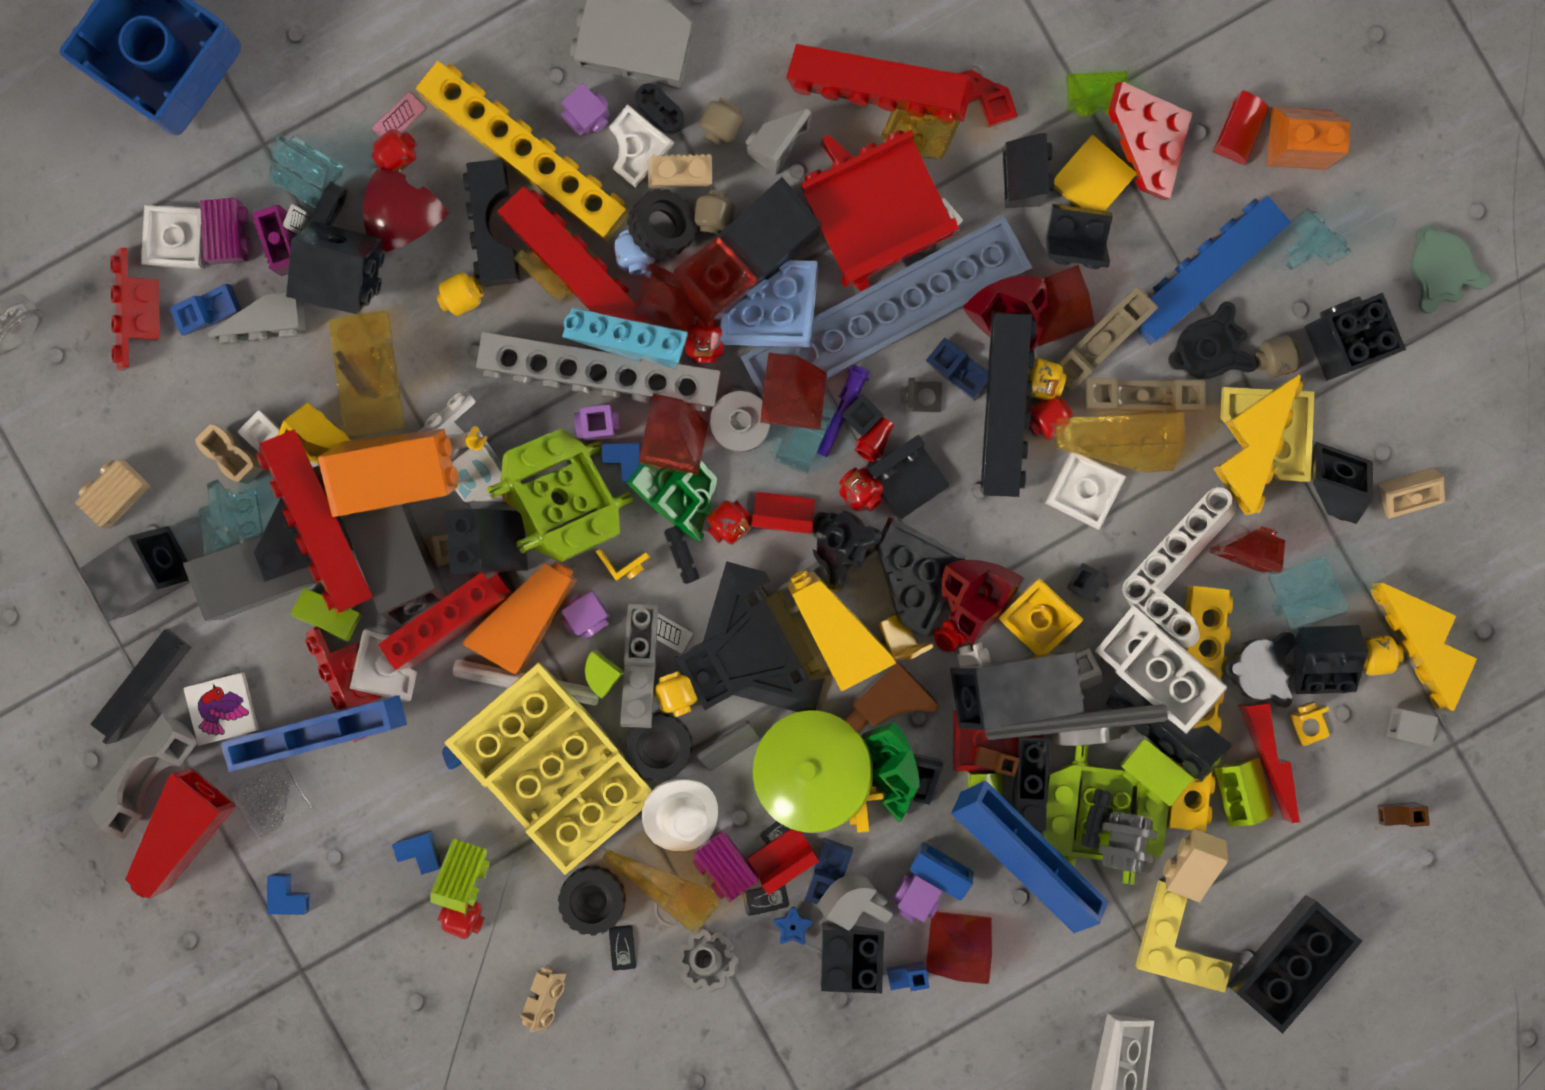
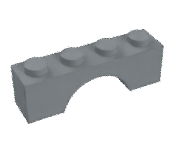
[88,714,198,839]

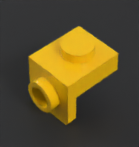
[849,786,884,833]

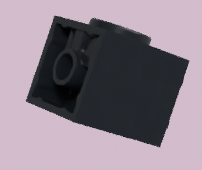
[286,221,385,315]
[1304,293,1406,381]

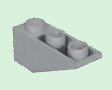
[208,292,306,345]

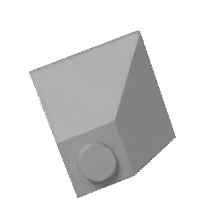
[746,108,811,175]

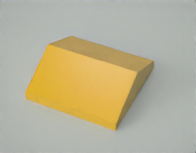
[998,578,1083,655]

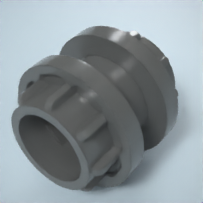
[1098,812,1157,874]

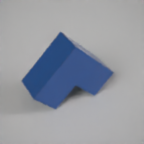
[602,443,641,482]
[392,831,442,875]
[267,873,310,915]
[887,962,930,991]

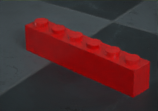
[786,44,973,123]
[498,186,650,324]
[256,429,373,615]

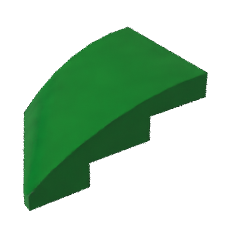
[626,438,717,542]
[861,722,920,822]

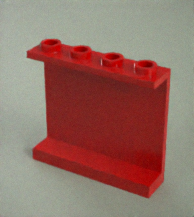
[801,129,960,287]
[377,572,513,671]

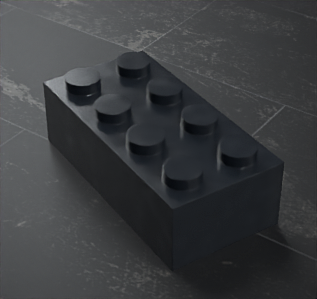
[1227,895,1363,1034]

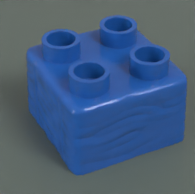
[59,0,241,135]

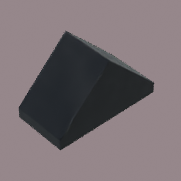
[912,753,943,805]

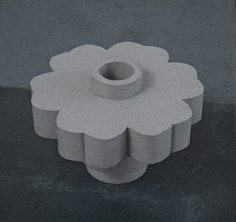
[676,929,739,993]

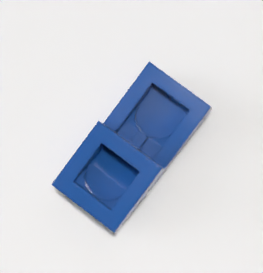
[170,284,241,336]

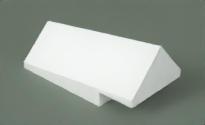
[1095,605,1227,734]
[1091,1013,1154,1090]

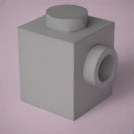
[1386,707,1439,747]

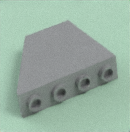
[570,0,693,89]

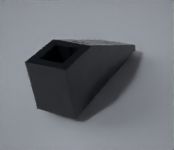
[1011,737,1050,830]

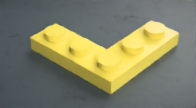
[1135,879,1233,993]

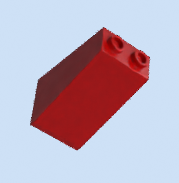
[125,768,237,899]

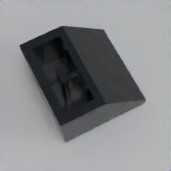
[1002,133,1054,208]
[1293,625,1368,694]
[820,923,884,994]

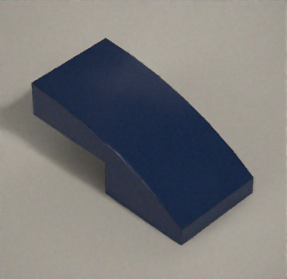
[926,337,988,401]
[805,838,853,904]

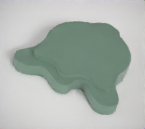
[1410,225,1491,313]

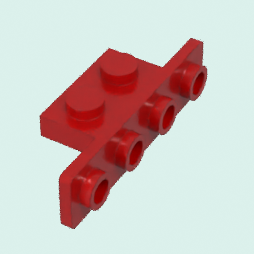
[110,247,160,371]
[305,627,382,742]

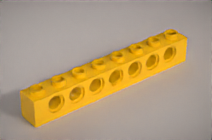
[415,60,628,243]
[1167,586,1233,832]

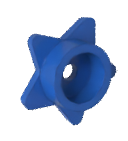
[773,906,813,945]

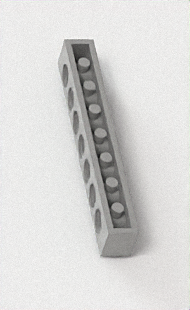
[476,332,721,413]

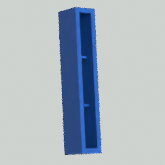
[1136,195,1291,345]
[221,695,407,772]
[951,780,1108,933]

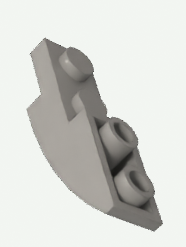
[620,604,658,728]

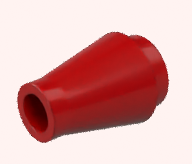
[854,417,894,463]

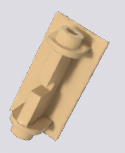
[521,966,567,1032]

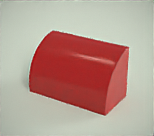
[1212,90,1269,166]

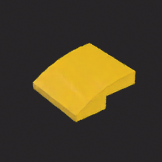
[1054,135,1137,211]

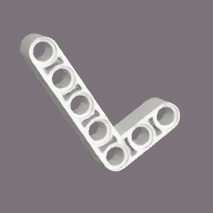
[1122,487,1235,648]

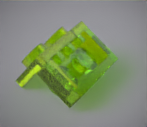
[1066,72,1128,116]

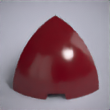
[363,169,449,252]
[963,276,1048,350]
[942,560,1024,645]

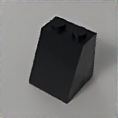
[80,526,190,622]

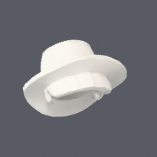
[642,779,718,851]

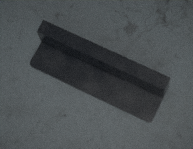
[90,629,192,744]

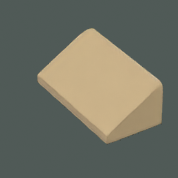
[1378,468,1446,519]

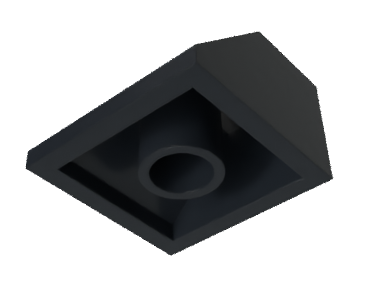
[1313,442,1373,524]

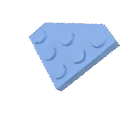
[720,260,819,347]

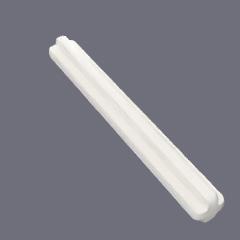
[453,660,600,706]

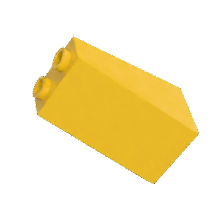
[786,570,896,692]

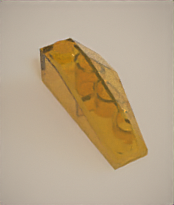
[1056,411,1185,473]
[603,849,720,935]

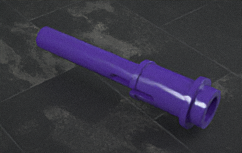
[817,365,870,458]

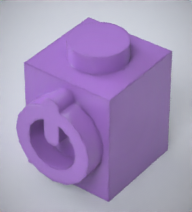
[561,83,610,136]
[574,404,621,441]
[561,591,610,640]
[892,873,942,923]

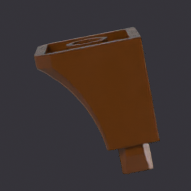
[845,660,940,733]

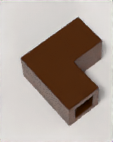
[974,745,1020,777]
[1378,802,1430,827]

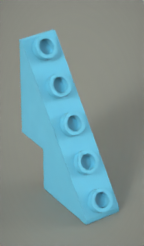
[562,308,688,370]

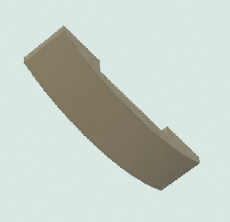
[1057,286,1159,392]
[1086,378,1205,412]

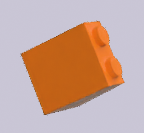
[1267,106,1351,170]

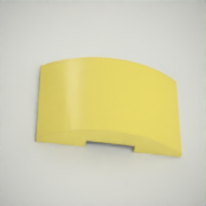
[444,662,653,875]

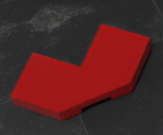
[958,69,1018,128]

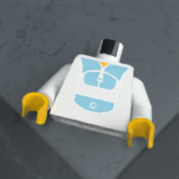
[442,426,514,508]

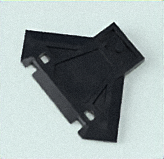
[675,561,825,712]

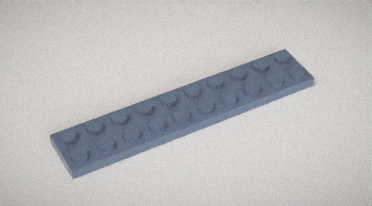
[740,215,1033,410]

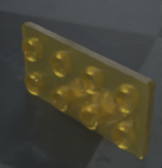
[329,311,405,438]

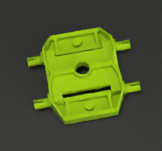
[487,428,633,562]
[1041,745,1169,885]

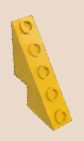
[1213,375,1303,515]
[1371,582,1477,711]

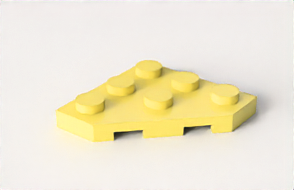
[1220,387,1315,482]

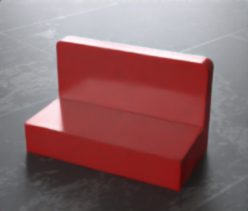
[751,492,815,535]
[747,829,819,895]

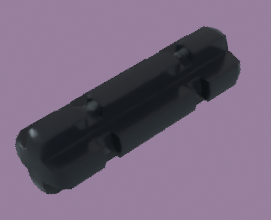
[664,526,699,584]
[1081,789,1112,849]

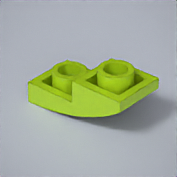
[290,588,362,642]

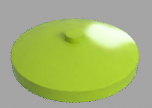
[753,710,873,833]

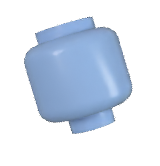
[613,229,655,276]

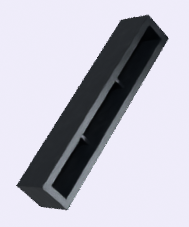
[980,311,1037,497]

